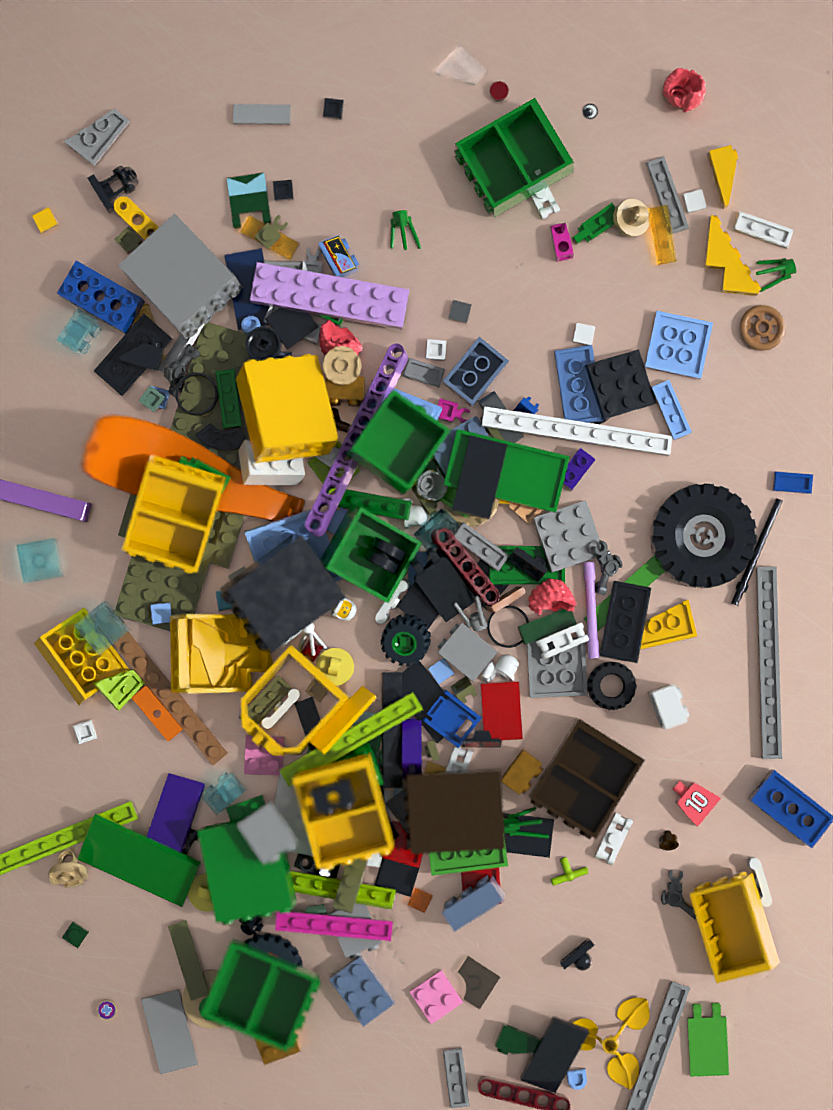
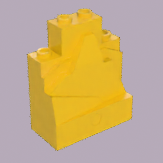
[170,614,273,693]

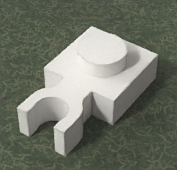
[302,248,322,274]

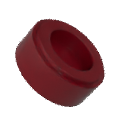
[490,81,509,101]

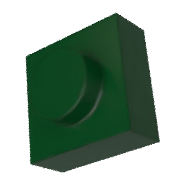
[62,921,89,948]

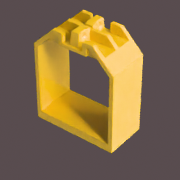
[241,645,349,756]

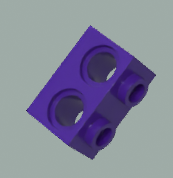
[563,448,596,491]

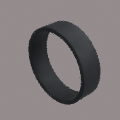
[175,372,218,416]
[487,605,529,648]

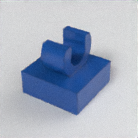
[513,397,539,414]

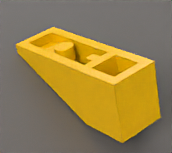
[707,145,738,209]

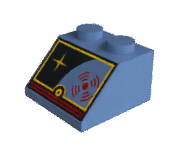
[318,235,359,278]

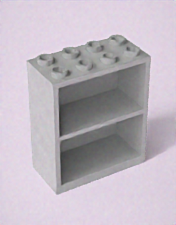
[118,213,243,339]

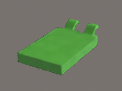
[687,1003,729,1077]

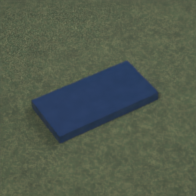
[224,248,270,331]

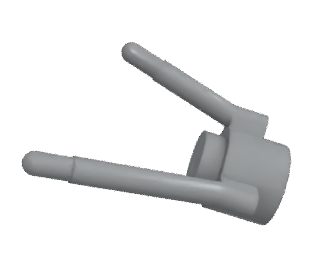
[454,581,488,632]

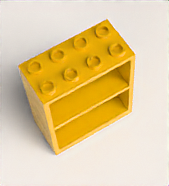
[236,354,339,463]
[122,455,226,573]
[292,753,395,870]

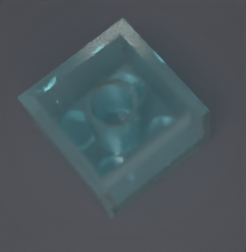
[57,308,102,357]
[17,538,64,584]
[74,601,131,655]

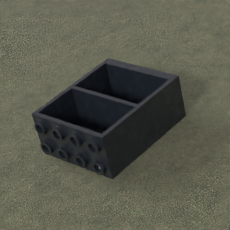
[220,534,346,653]

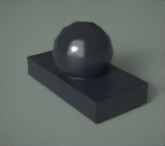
[559,938,595,971]

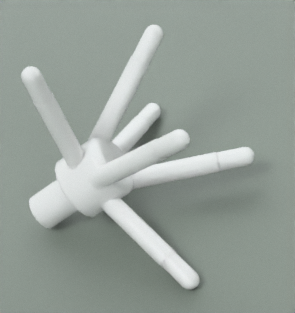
[284,623,328,656]

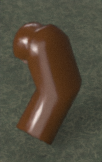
[331,407,350,432]

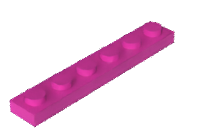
[275,911,393,941]

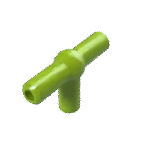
[551,857,589,886]

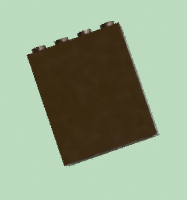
[529,718,645,840]
[403,768,505,854]

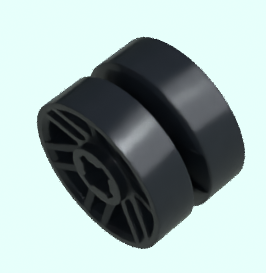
[246,326,282,361]
[364,536,406,574]

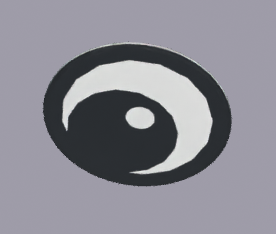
[582,104,598,119]

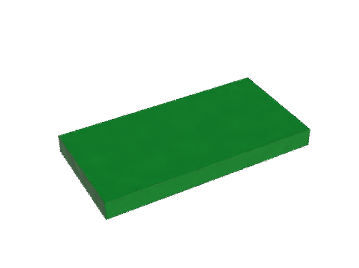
[488,546,565,585]

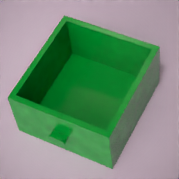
[346,389,450,494]
[320,504,422,603]

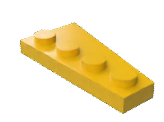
[640,599,697,650]

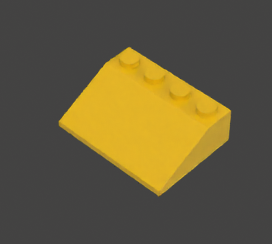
[34,607,129,705]

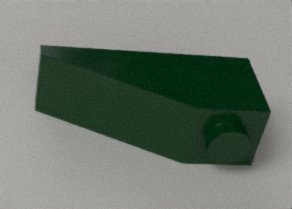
[495,1023,541,1055]

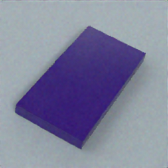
[147,773,205,853]

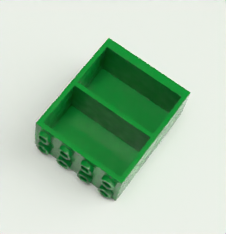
[454,98,574,218]
[198,818,297,925]
[200,938,321,1052]

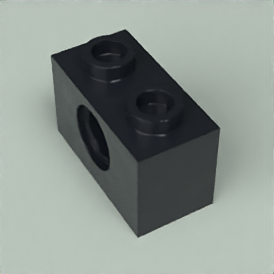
[310,777,356,815]

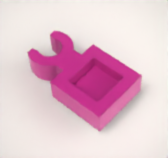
[438,398,470,423]

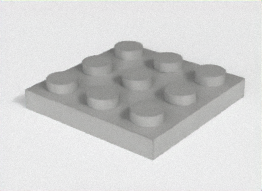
[532,501,601,573]
[527,638,588,698]

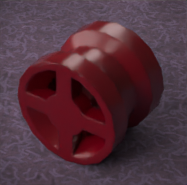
[301,641,324,662]

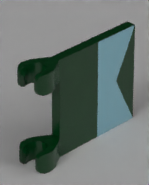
[227,172,271,229]

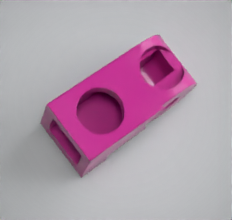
[550,223,574,262]

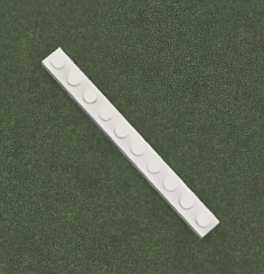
[481,407,672,456]

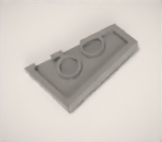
[64,109,130,166]

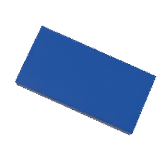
[773,472,813,494]

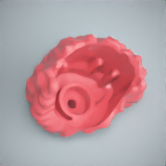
[662,68,706,113]
[319,320,363,355]
[528,578,576,615]

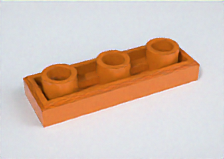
[132,685,183,742]

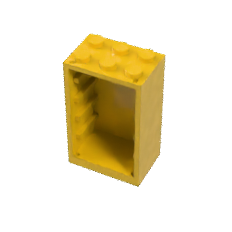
[690,871,779,984]

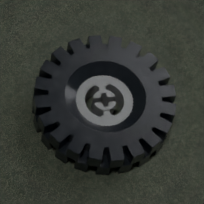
[650,483,757,589]

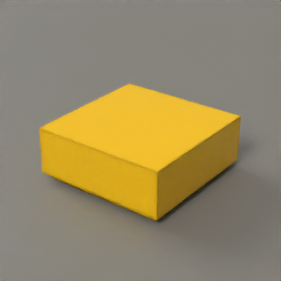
[32,207,58,233]

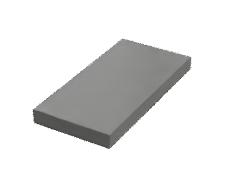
[141,989,198,1075]

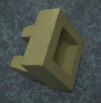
[450,676,477,703]

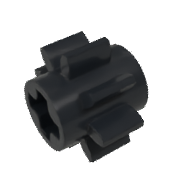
[239,915,264,935]

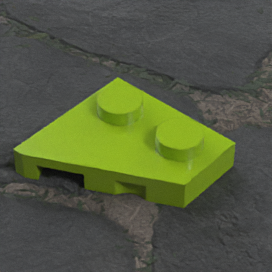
[94,669,145,710]

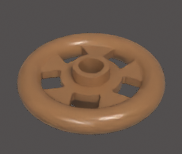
[740,305,785,351]

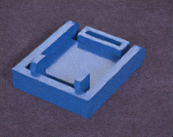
[422,690,482,748]

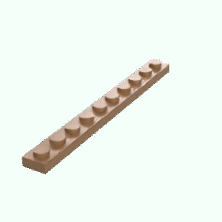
[92,605,228,765]

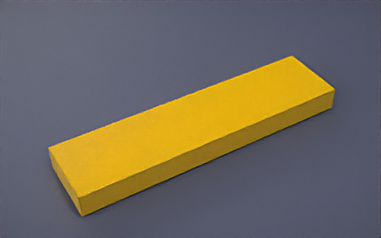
[310,686,377,754]

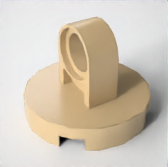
[613,199,650,237]
[323,346,362,385]
[49,850,88,888]

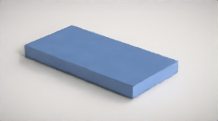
[554,345,604,423]

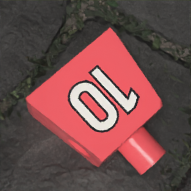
[672,781,721,827]

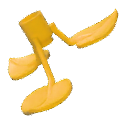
[573,997,650,1089]

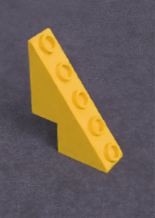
[704,215,761,296]

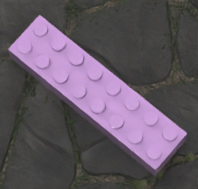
[250,262,409,330]

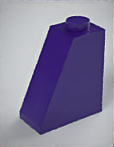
[402,718,422,778]

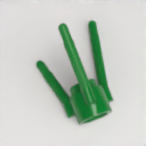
[390,210,421,250]
[756,258,796,292]
[503,807,549,838]

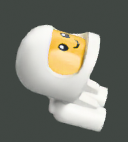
[329,598,357,621]

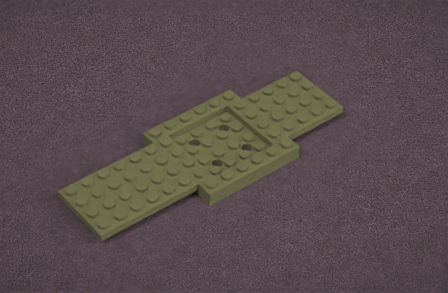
[114,322,267,631]

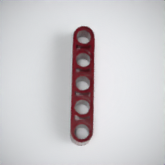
[431,528,500,605]
[477,1076,570,1110]

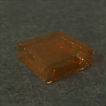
[407,887,433,913]

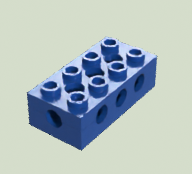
[57,260,145,334]
[748,769,833,848]

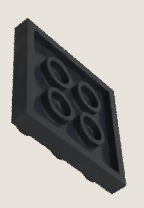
[585,349,657,420]

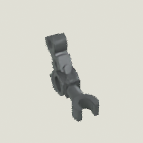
[163,344,200,397]
[591,540,623,595]
[661,870,696,919]

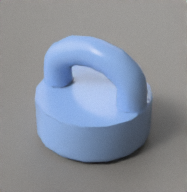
[241,316,261,335]

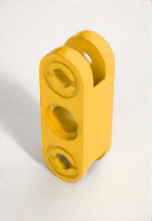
[114,196,159,241]

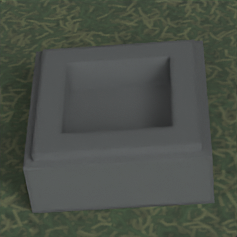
[448,300,472,324]

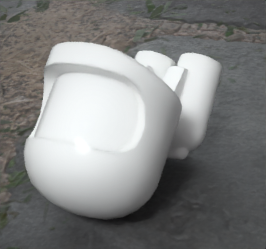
[397,498,428,529]
[481,655,519,683]

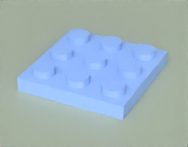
[645,311,713,379]

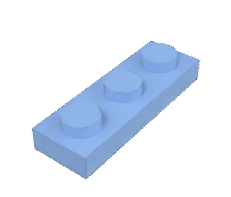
[651,380,692,440]

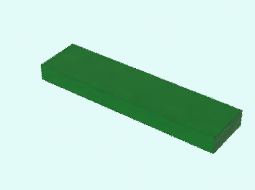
[338,489,412,520]

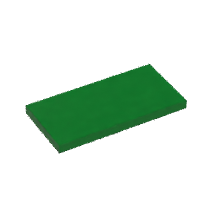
[443,429,570,513]
[78,814,201,907]

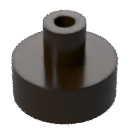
[659,830,679,851]

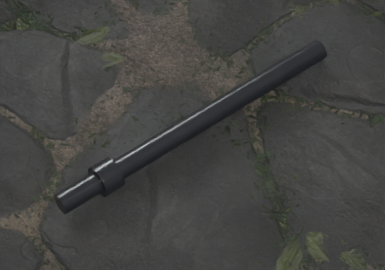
[731,498,783,606]

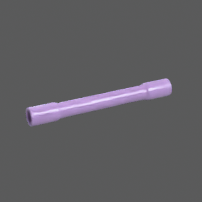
[583,562,600,659]

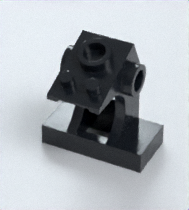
[87,166,139,213]

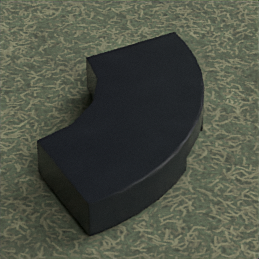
[196,423,247,450]

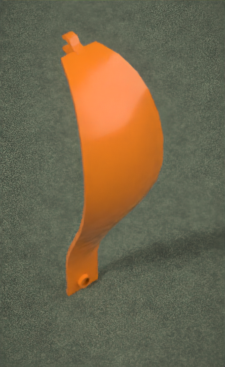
[80,415,305,522]

